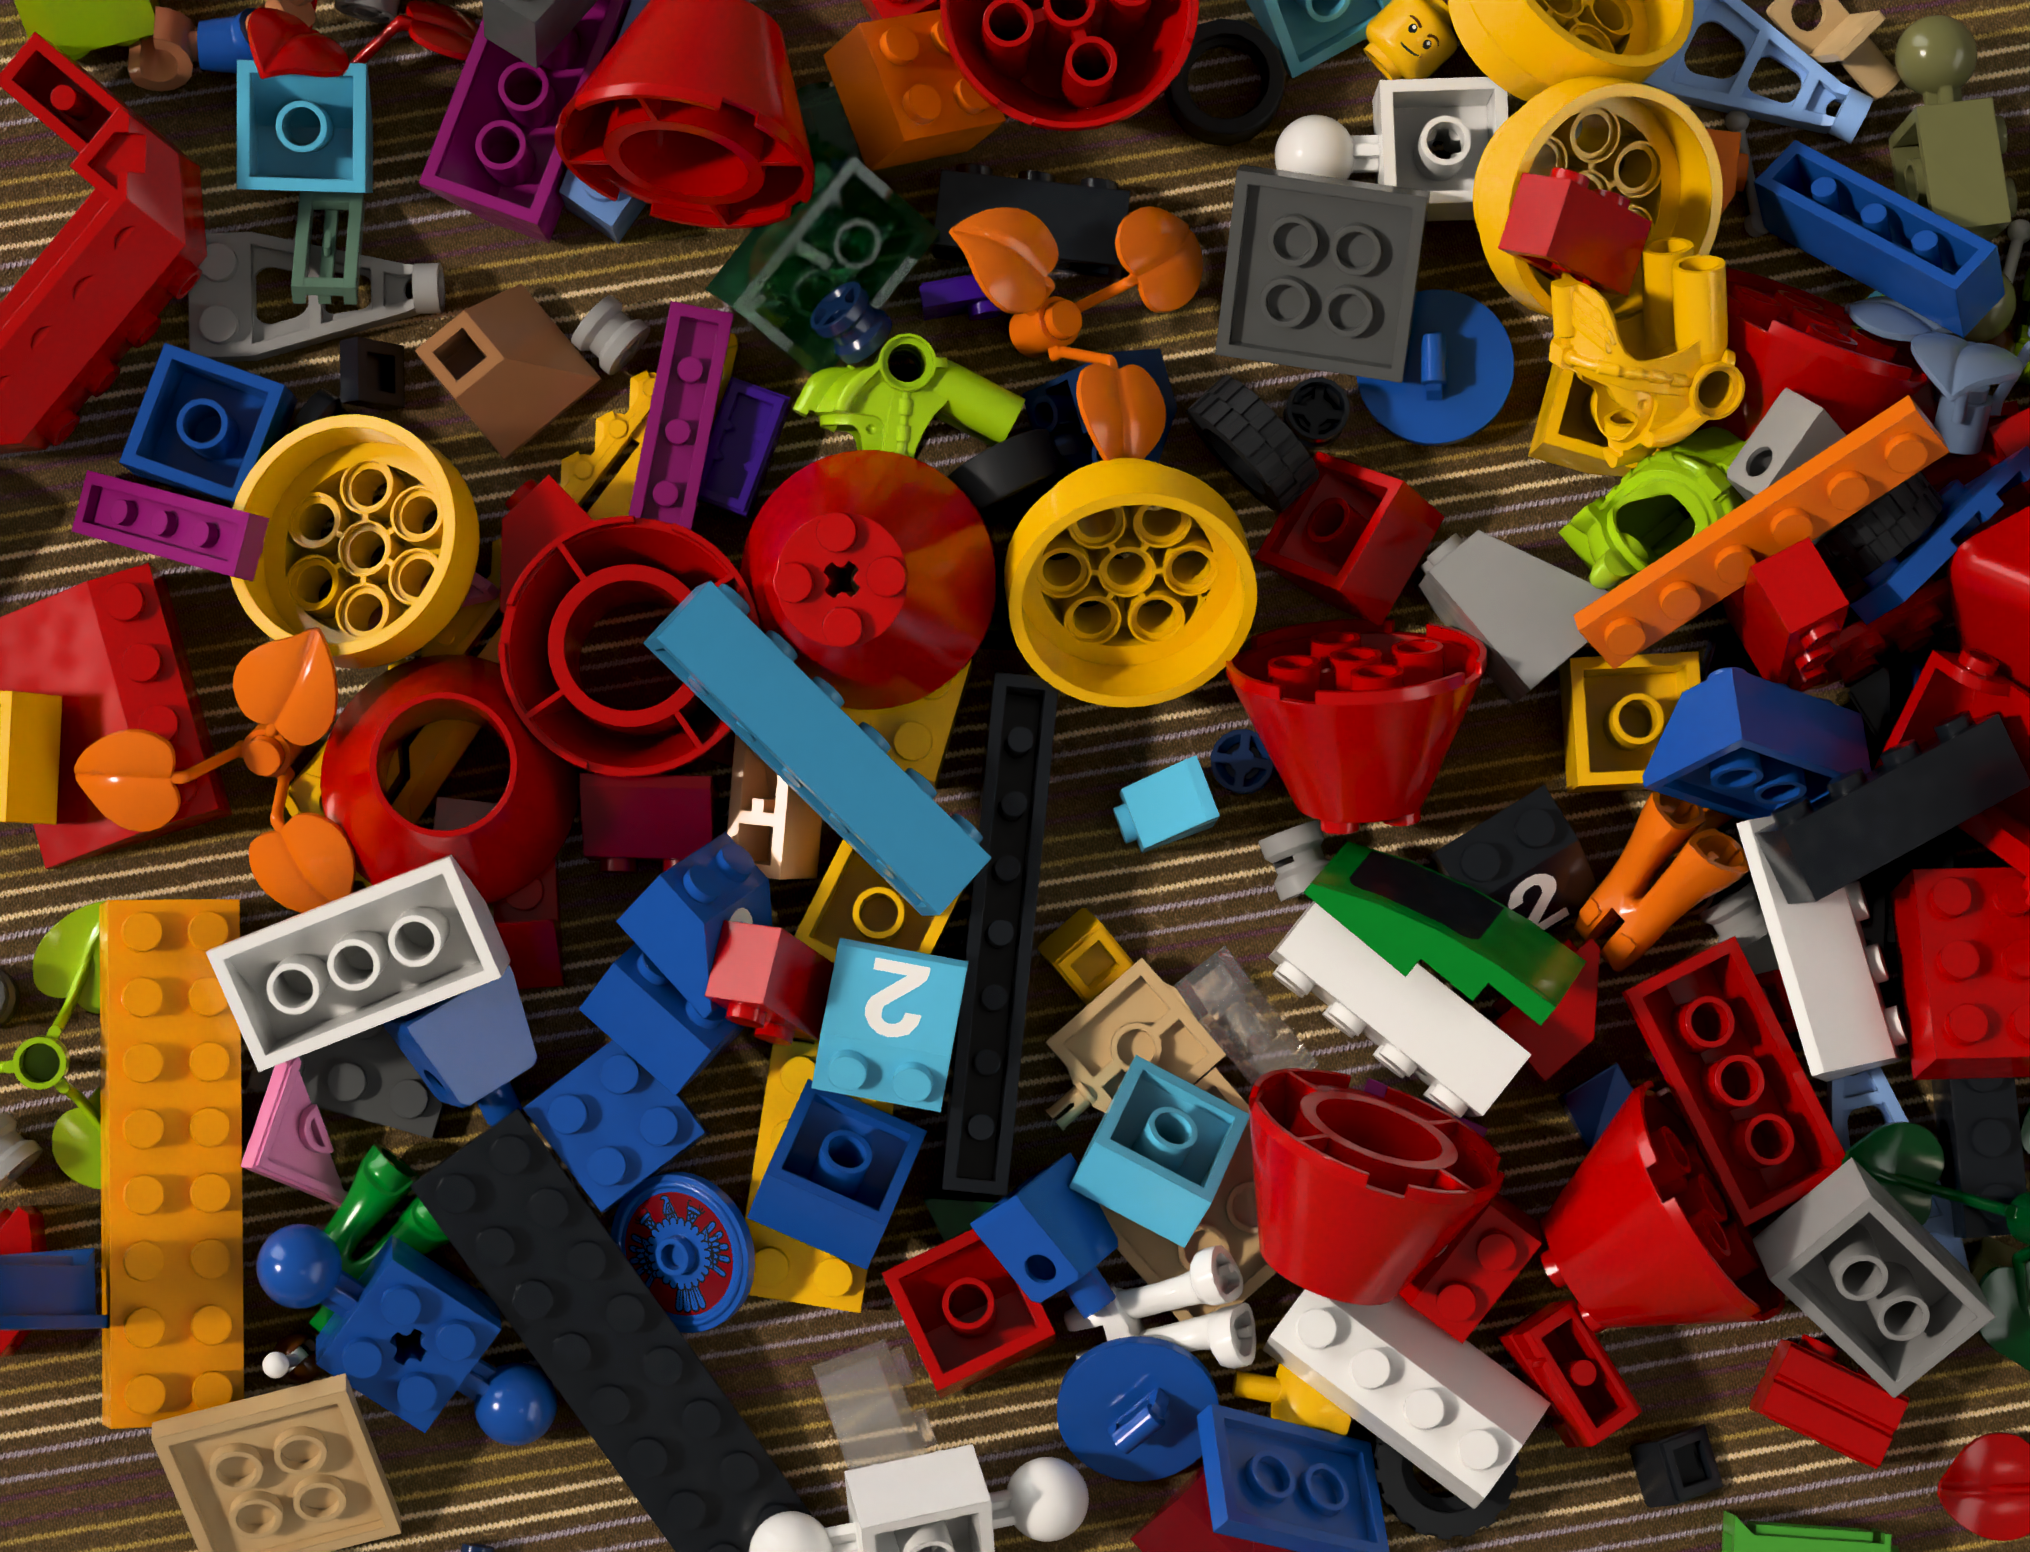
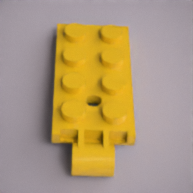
[745,1028,895,1313]

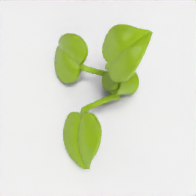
[0,900,107,1189]

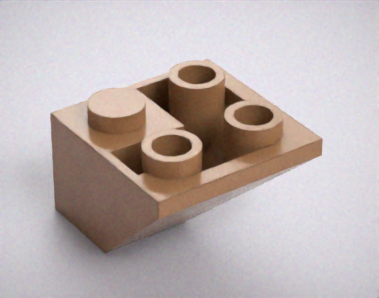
[415,283,602,461]

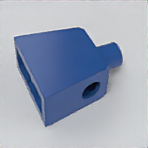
[383,965,537,1125]
[970,1153,1118,1319]

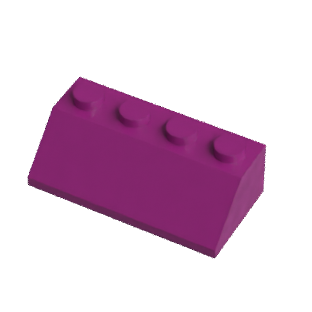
[419,0,632,243]

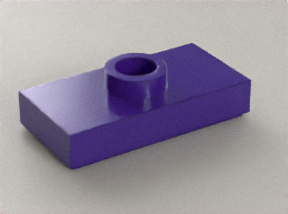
[919,274,1006,321]
[698,377,793,519]

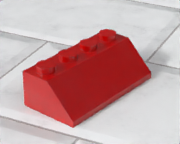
[1621,936,1845,1228]

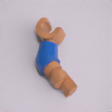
[127,0,316,92]

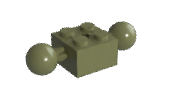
[1888,15,2017,343]

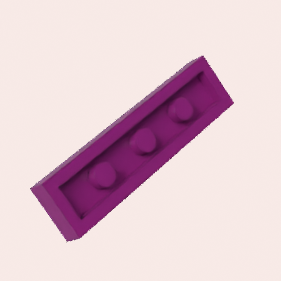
[628,301,734,530]
[72,470,270,582]

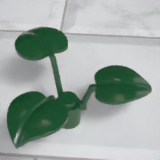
[1841,1103,2030,1372]

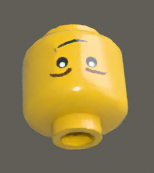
[1363,0,1458,80]

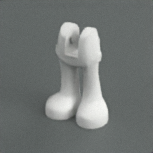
[1064,1245,1256,1369]

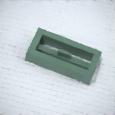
[291,191,365,305]

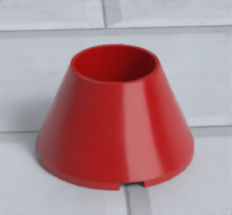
[554,0,815,229]
[498,516,761,777]
[320,654,580,905]
[1249,1068,1505,1305]

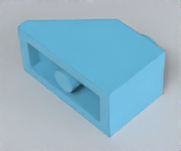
[1113,755,1220,853]

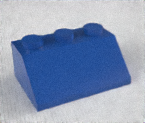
[1642,667,1871,821]

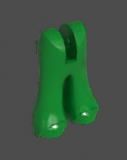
[294,1143,450,1333]

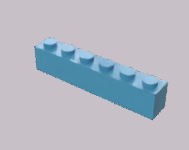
[643,580,992,916]

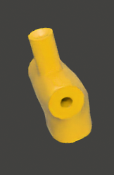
[1232,1363,1351,1436]

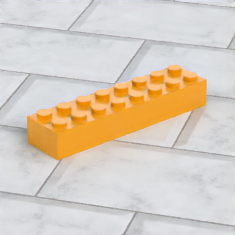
[99,899,244,1429]

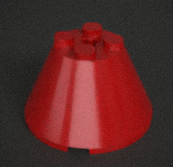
[940,0,1199,131]
[1695,267,1931,441]
[740,450,997,710]
[1226,618,1487,834]
[1540,1081,1785,1334]

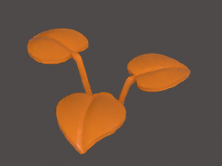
[949,206,1203,461]
[74,627,356,913]

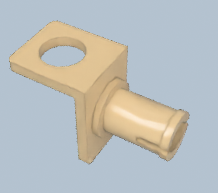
[1766,0,1901,101]

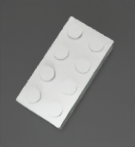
[1268,901,1532,1118]

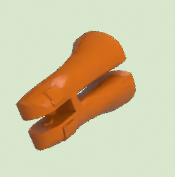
[1574,791,1750,972]

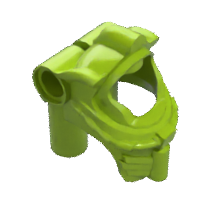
[792,333,1026,458]
[1558,427,1749,591]

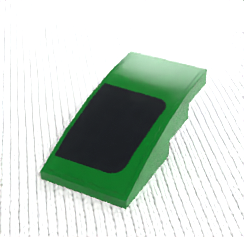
[1303,841,1586,1026]

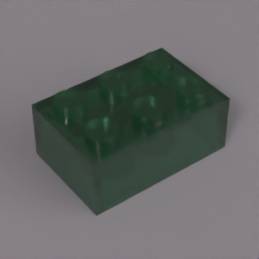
[706,139,941,375]

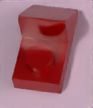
[493,858,564,989]

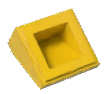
[1038,908,1135,1006]

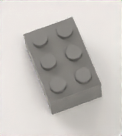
[1752,1157,1995,1398]

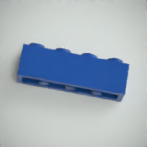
[1754,140,2005,338]

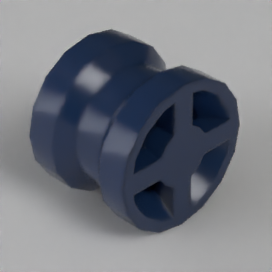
[810,281,892,364]
[1210,729,1276,795]

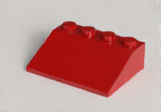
[0,563,232,870]

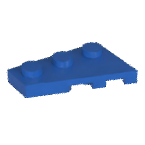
[1849,446,2030,625]

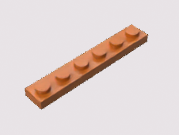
[1573,395,1950,669]

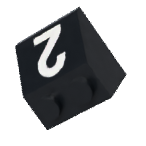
[1427,785,1598,933]

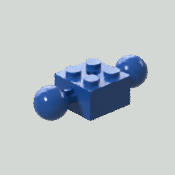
[256,1224,557,1446]

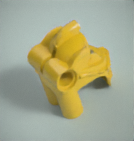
[1548,237,1745,468]

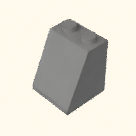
[1415,530,1609,705]

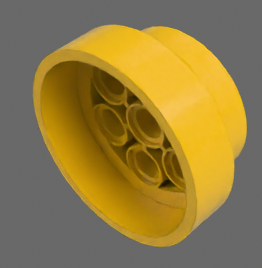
[1448,0,1694,102]
[1473,76,1723,321]
[230,414,480,669]
[1004,458,1257,708]

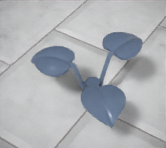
[1844,295,2030,455]

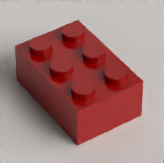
[1890,867,2030,1080]

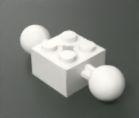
[1275,77,1582,221]
[749,1444,1089,1552]

